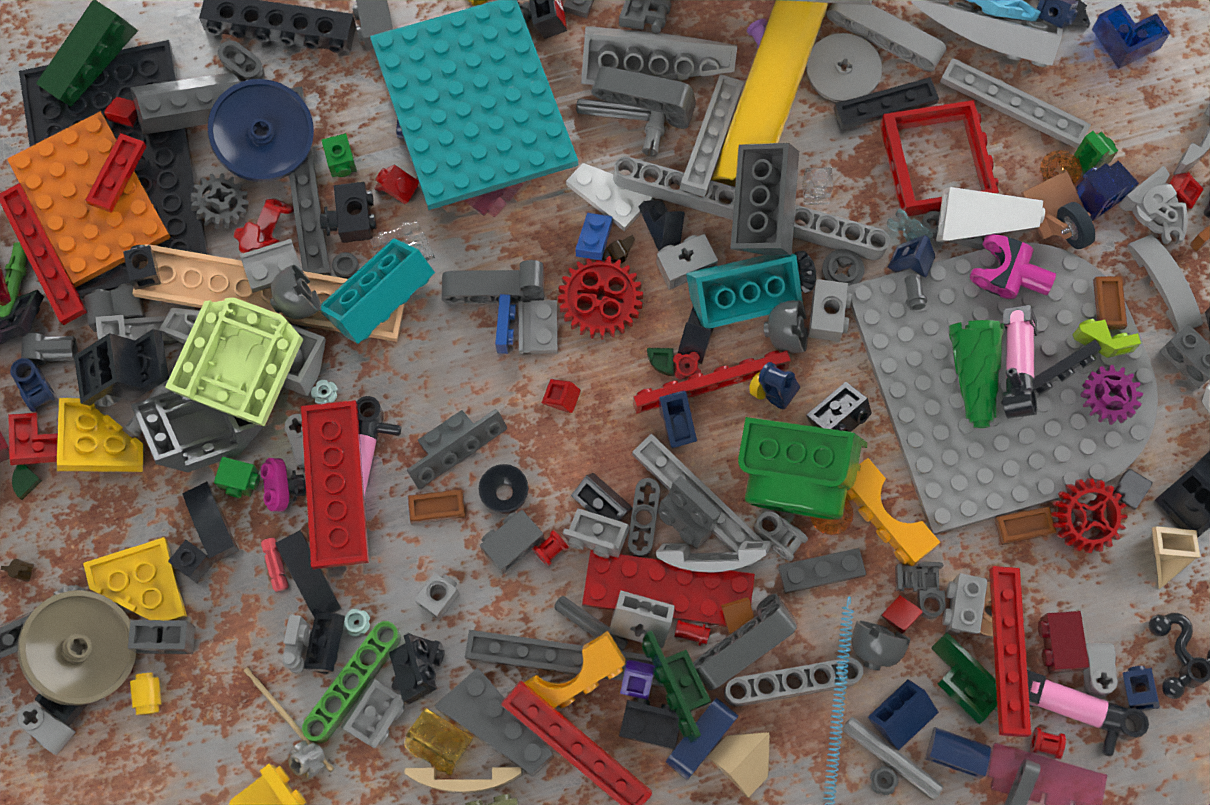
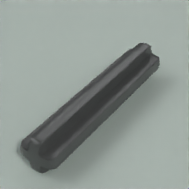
[576,98,651,121]
[554,596,628,651]

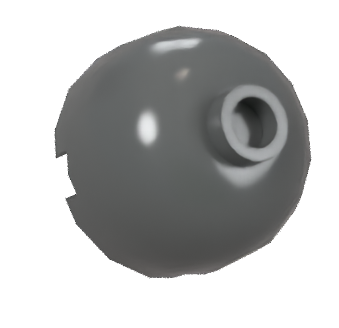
[270,265,321,319]
[764,300,808,354]
[851,620,911,671]

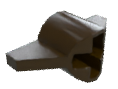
[602,235,635,264]
[0,559,34,582]

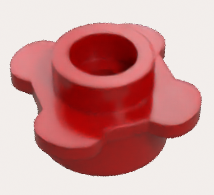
[673,352,701,380]

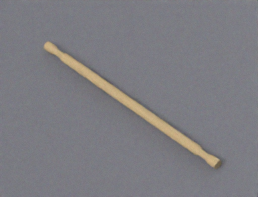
[244,667,334,772]

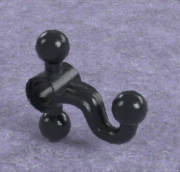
[1149,613,1210,699]

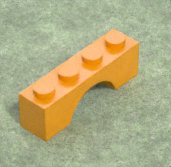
[846,458,941,566]
[523,631,626,709]

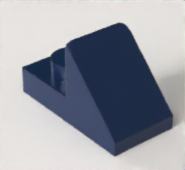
[887,235,935,278]
[659,390,697,448]

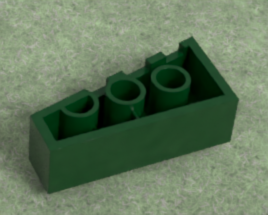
[36,0,139,106]

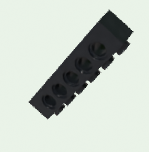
[199,0,356,53]

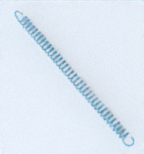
[823,596,854,805]

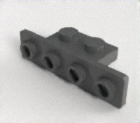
[407,409,507,489]

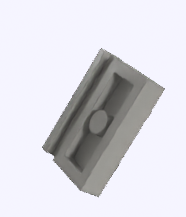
[240,239,302,293]
[519,300,558,354]

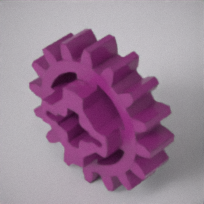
[1080,365,1143,425]

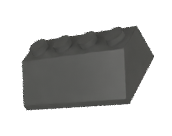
[131,72,240,135]
[730,143,799,255]

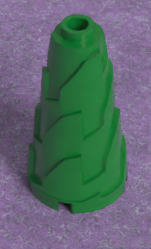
[948,320,1004,428]

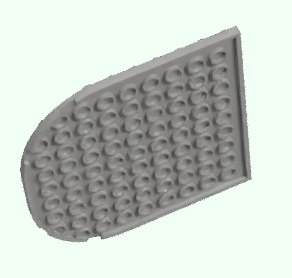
[847,242,1158,535]

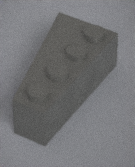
[434,668,554,777]

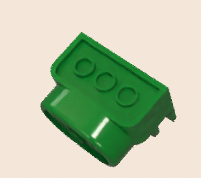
[738,417,868,520]

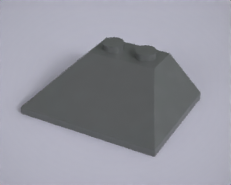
[131,391,263,473]

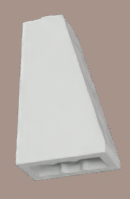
[936,187,1045,242]

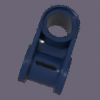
[10,358,57,412]
[759,362,800,410]

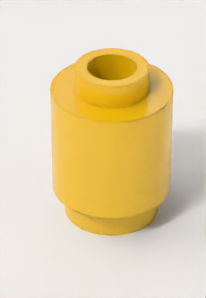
[130,672,161,715]

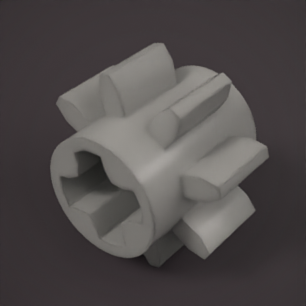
[288,740,325,779]

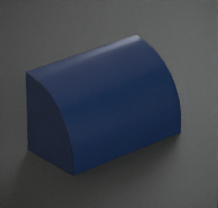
[868,679,939,751]
[925,727,991,779]

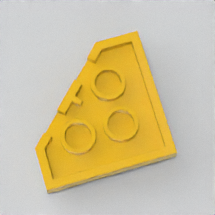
[57,398,143,472]
[83,537,187,621]

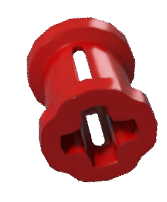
[532,530,569,567]
[1030,727,1066,759]

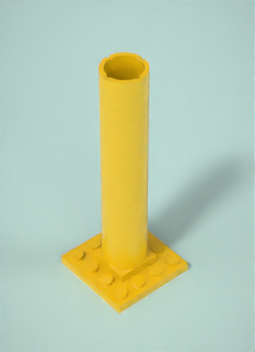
[711,0,828,187]

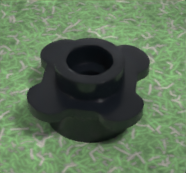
[320,207,337,236]
[287,470,306,501]

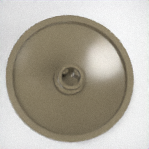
[17,590,136,705]

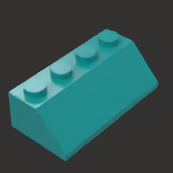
[319,238,435,344]
[686,254,803,329]

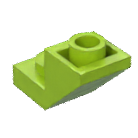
[1072,319,1141,358]

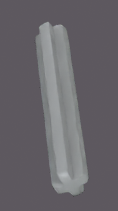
[843,718,943,799]

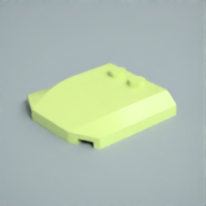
[165,298,303,427]

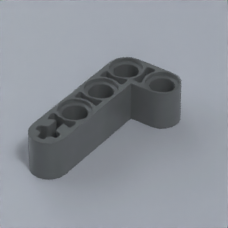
[591,66,696,129]
[441,260,544,304]
[693,593,797,690]

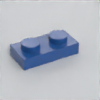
[575,213,613,260]
[495,294,516,354]

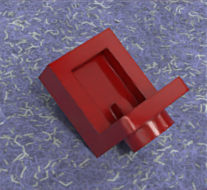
[374,164,419,204]

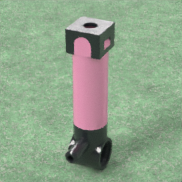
[1003,305,1037,419]
[356,396,402,505]
[1027,670,1149,757]

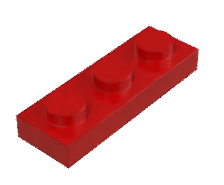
[85,133,147,213]

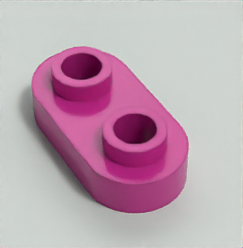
[260,458,289,512]

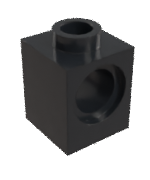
[123,245,162,290]
[168,539,214,584]

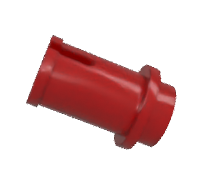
[674,620,711,646]

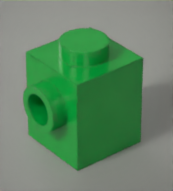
[321,133,357,178]
[214,457,260,498]

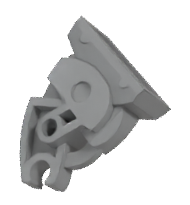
[1118,166,1188,244]

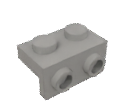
[562,508,630,558]
[942,573,987,636]
[341,678,405,749]

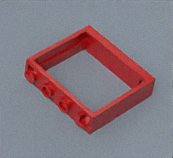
[880,100,999,218]

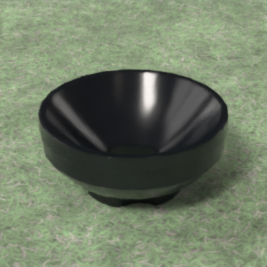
[478,464,529,514]

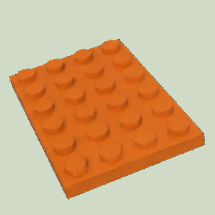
[7,111,171,287]

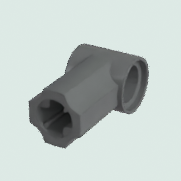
[21,333,78,366]

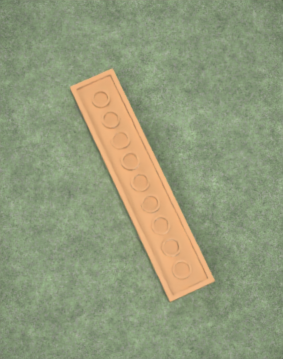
[133,244,405,342]

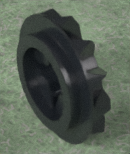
[794,250,816,293]

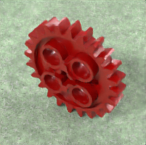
[558,256,643,340]

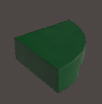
[647,348,674,376]
[12,464,42,500]

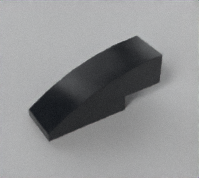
[182,481,239,563]
[275,530,342,618]

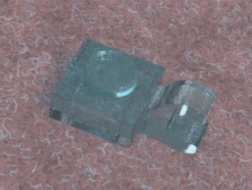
[887,209,934,242]

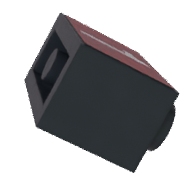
[529,0,567,39]

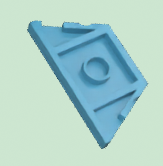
[967,0,1041,21]

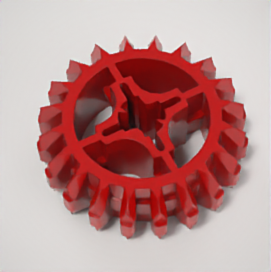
[1051,478,1128,553]

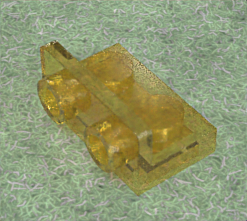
[403,708,473,775]

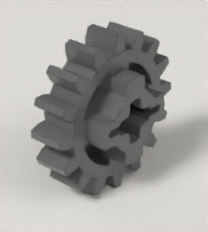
[190,173,249,229]

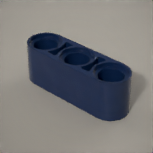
[665,697,739,780]

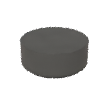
[332,252,359,279]

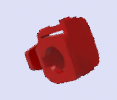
[234,198,294,254]

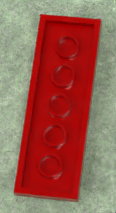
[301,400,369,569]
[582,550,755,627]

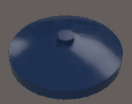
[208,79,314,182]

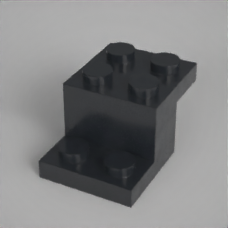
[74,329,169,406]
[1155,451,1210,538]

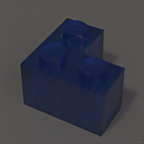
[1092,4,1170,69]
[1076,160,1139,221]

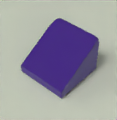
[620,660,655,700]

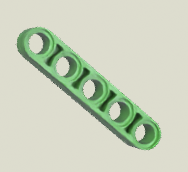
[302,621,401,744]

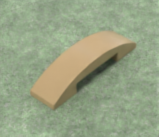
[405,767,523,794]

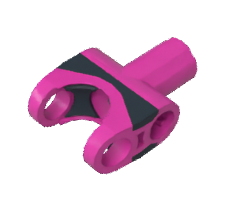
[970,234,1056,299]

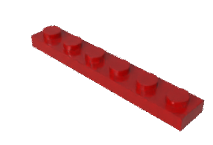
[0,183,87,325]
[633,350,791,414]
[989,566,1031,737]
[501,680,652,805]

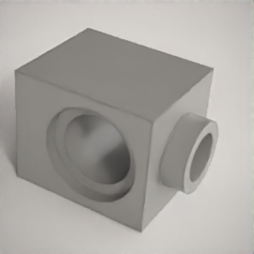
[414,573,459,621]

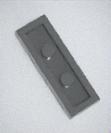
[778,548,866,594]

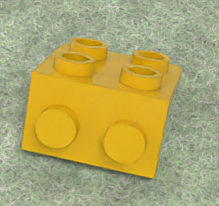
[229,764,307,805]

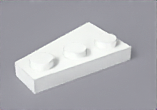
[566,163,655,231]

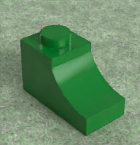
[1071,131,1118,178]

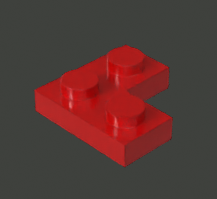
[8,413,58,465]

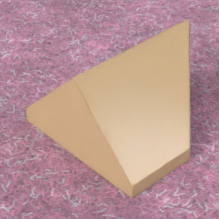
[1151,526,1200,589]
[707,732,770,798]

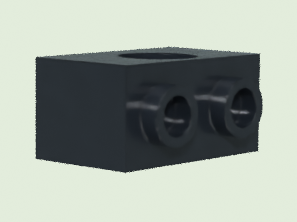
[333,181,377,243]

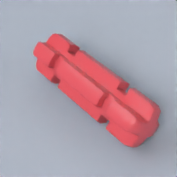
[261,538,289,592]

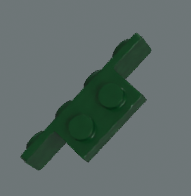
[641,630,711,743]
[931,633,1031,725]

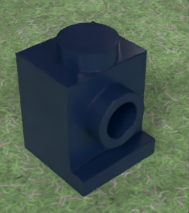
[1036,0,1078,28]
[1122,666,1160,711]

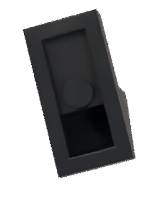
[638,200,685,251]
[677,307,714,364]

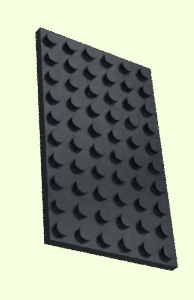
[19,40,209,299]

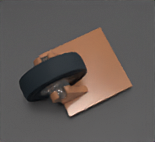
[1021,171,1096,249]

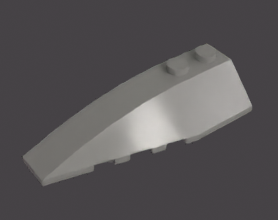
[911,0,1063,67]
[581,26,737,85]
[159,308,326,396]

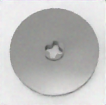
[806,33,882,102]

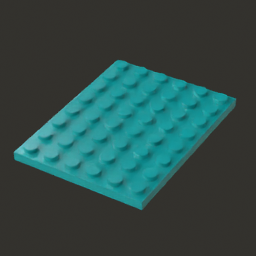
[370,0,579,210]

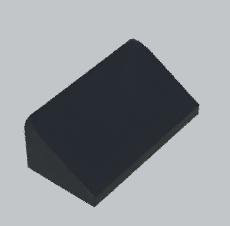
[571,473,633,522]

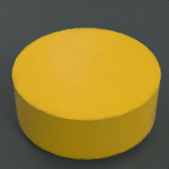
[749,372,766,400]

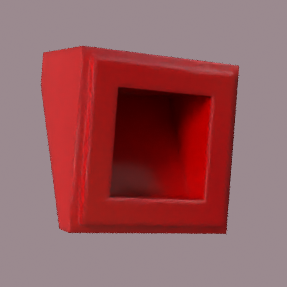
[104,97,137,127]
[1169,172,1204,209]
[541,379,581,413]
[881,595,923,634]

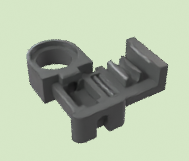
[895,562,945,619]

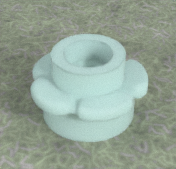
[311,380,338,404]
[343,609,370,636]

